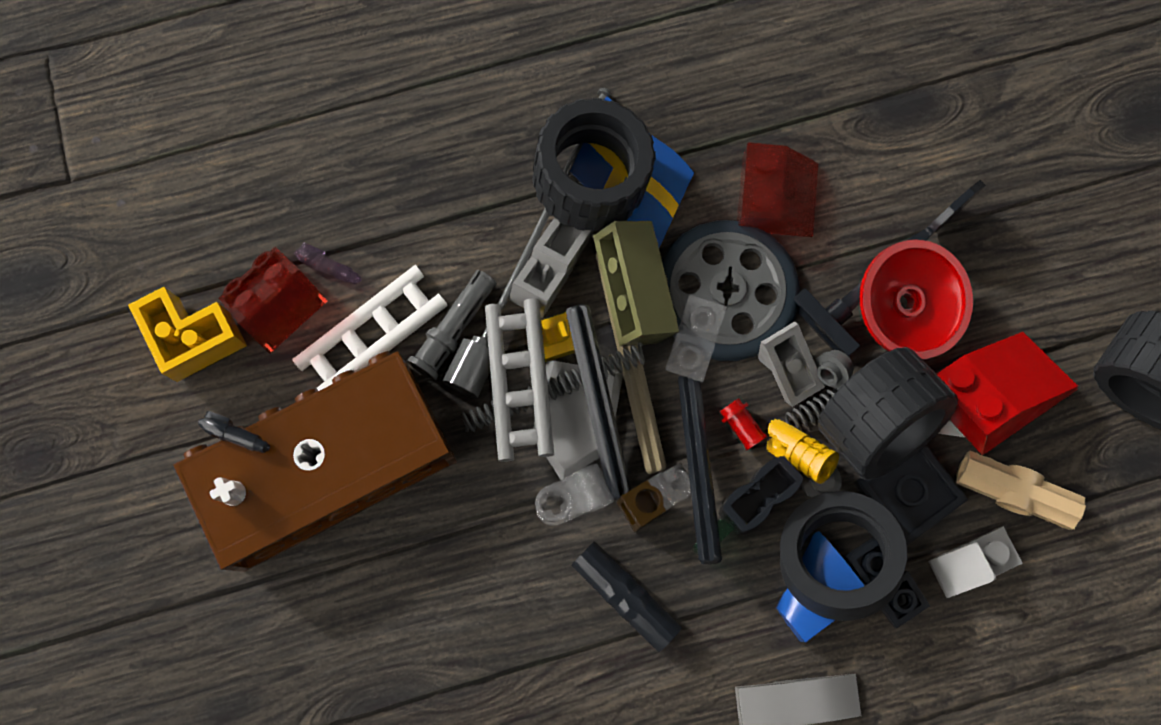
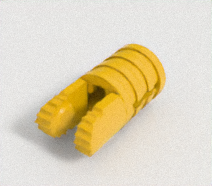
[766,419,839,484]

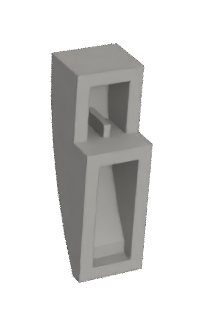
[509,217,594,318]
[735,674,861,725]

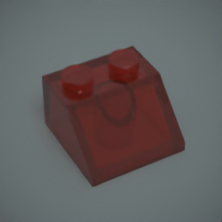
[737,142,818,237]

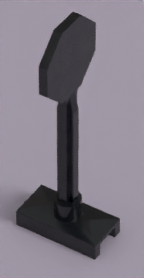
[793,180,986,357]

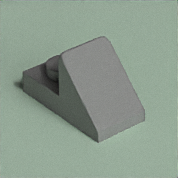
[758,322,825,407]
[928,526,1023,598]

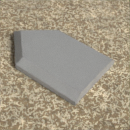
[533,361,623,482]

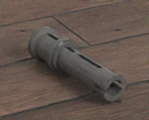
[407,270,497,381]

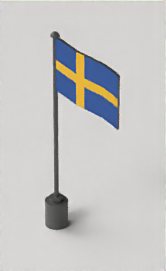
[442,88,694,399]

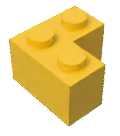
[128,287,247,382]

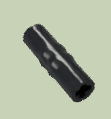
[571,541,682,652]

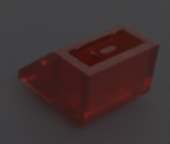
[218,247,328,354]

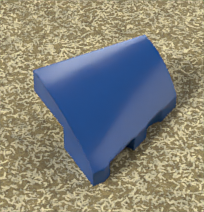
[776,531,865,642]

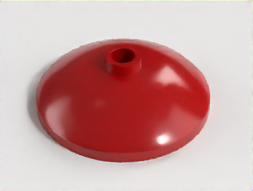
[860,240,973,359]

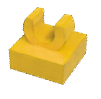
[541,313,575,362]

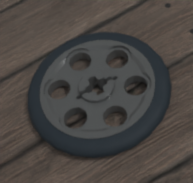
[661,220,800,361]

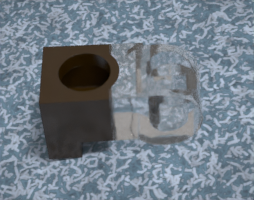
[616,463,691,533]

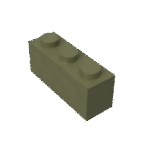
[593,221,679,347]

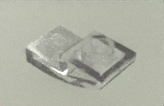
[665,295,727,382]

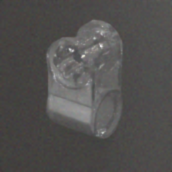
[535,464,614,526]

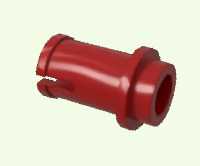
[720,398,767,451]

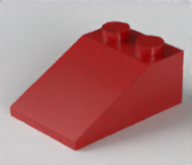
[937,332,1078,456]

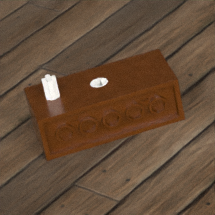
[173,351,457,572]

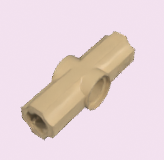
[956,451,1086,530]

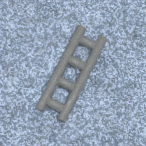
[485,298,554,462]

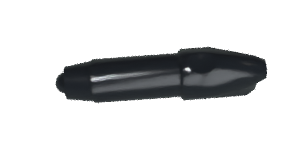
[198,411,270,453]

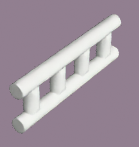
[292,265,448,391]

